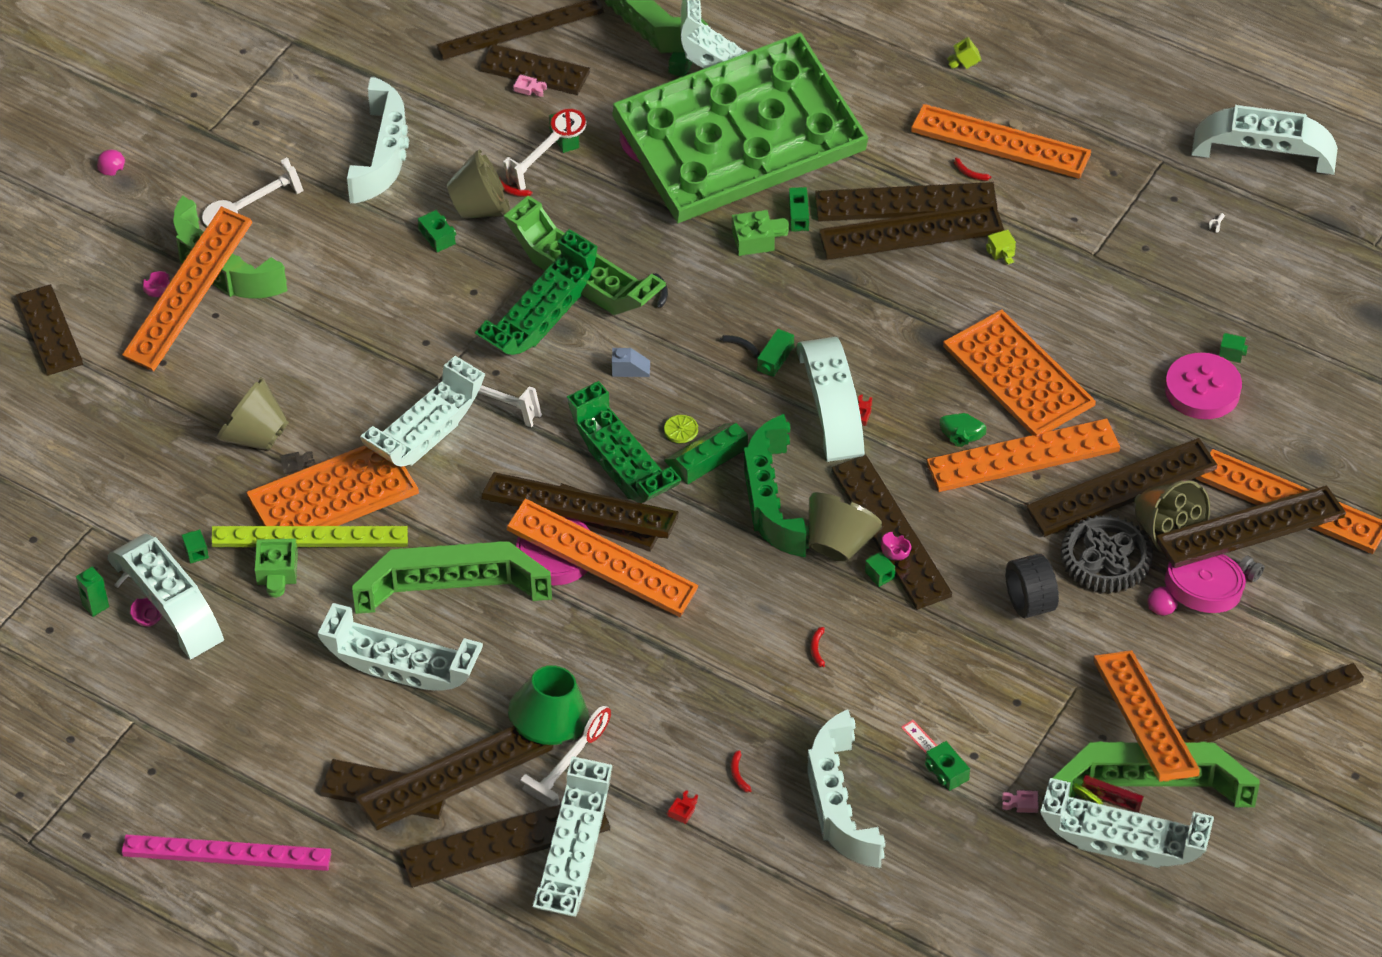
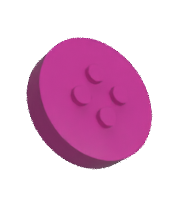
[1165,353,1242,419]
[516,516,590,585]
[1165,554,1246,613]

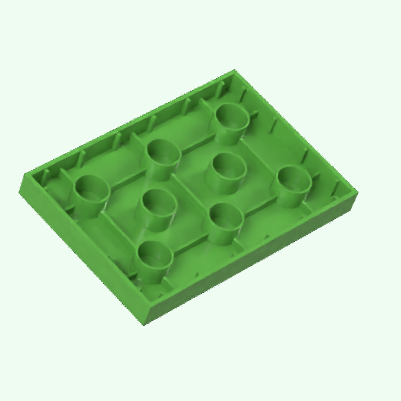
[612,32,868,224]

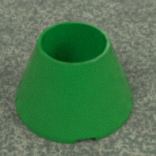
[508,665,589,745]

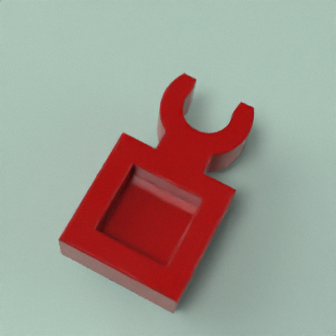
[858,395,872,426]
[667,790,698,824]

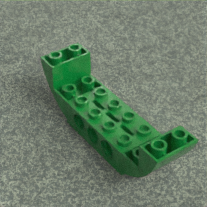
[474,229,597,355]
[567,381,681,503]
[744,414,809,557]

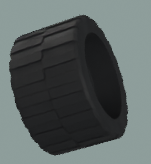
[1005,553,1059,618]

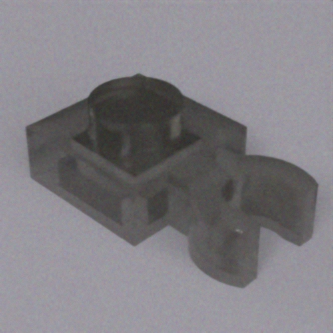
[280,451,315,474]

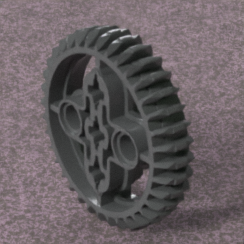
[1061,514,1153,594]

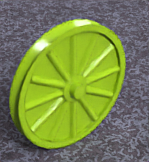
[664,415,698,443]
[1072,783,1104,805]

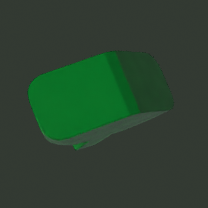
[939,413,987,447]

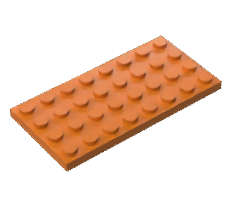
[943,310,1096,437]
[247,445,419,526]

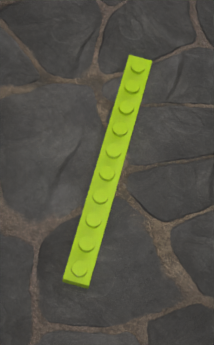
[212,526,408,547]

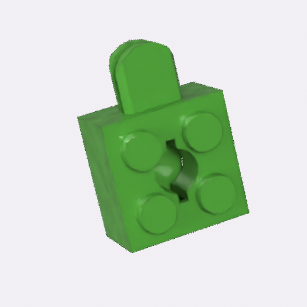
[732,210,789,256]
[255,538,298,598]

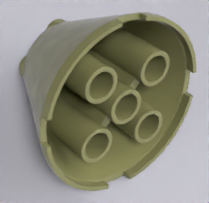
[216,377,289,451]
[1135,480,1210,554]

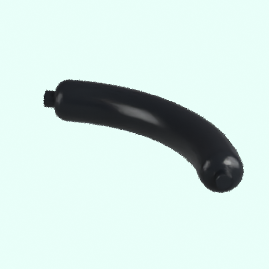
[653,273,668,308]
[720,335,760,358]

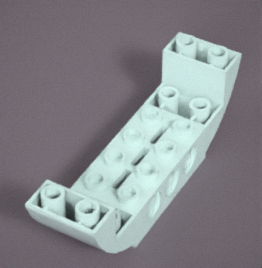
[680,0,748,69]
[1192,105,1337,175]
[360,356,485,466]
[108,534,224,660]
[808,710,885,868]
[533,756,612,917]
[1041,778,1214,868]

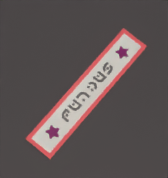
[901,720,946,767]

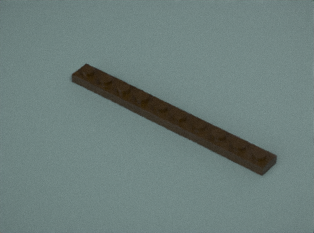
[437,0,604,60]
[1179,663,1364,743]

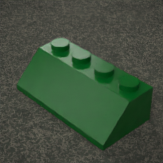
[664,423,748,485]

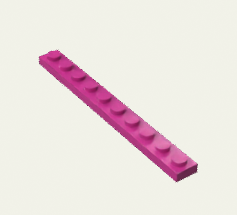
[122,835,331,871]

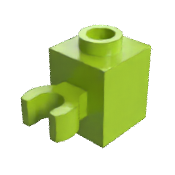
[947,37,981,69]
[986,230,1016,265]

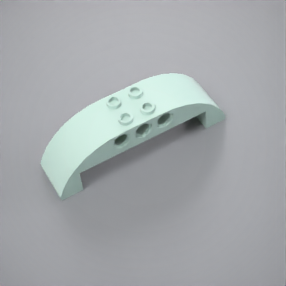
[347,77,409,203]
[796,337,865,462]
[318,603,483,691]

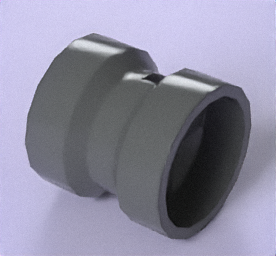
[1239,555,1265,582]

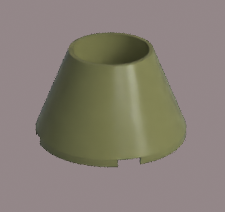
[447,149,511,218]
[809,492,882,562]

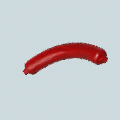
[954,157,991,181]
[499,177,532,197]
[810,627,825,668]
[731,750,752,792]

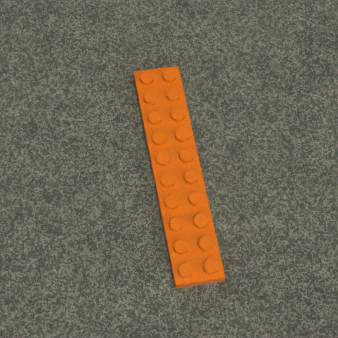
[911,104,1091,179]
[122,206,253,371]
[927,419,1120,492]
[1195,449,1382,554]
[507,498,699,618]
[1094,650,1200,782]

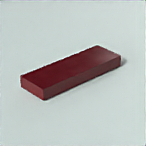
[1082,775,1144,813]

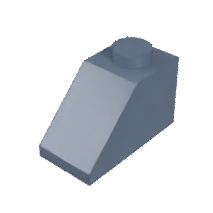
[612,348,650,377]

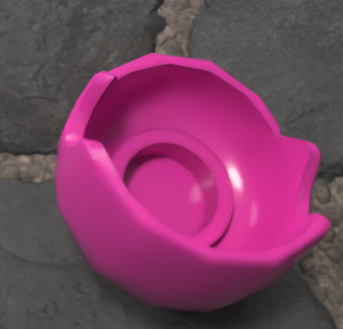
[97,149,125,176]
[143,271,170,297]
[881,532,911,560]
[1147,586,1178,616]
[130,597,162,627]

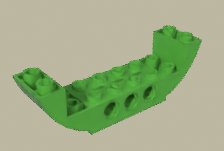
[173,196,287,299]

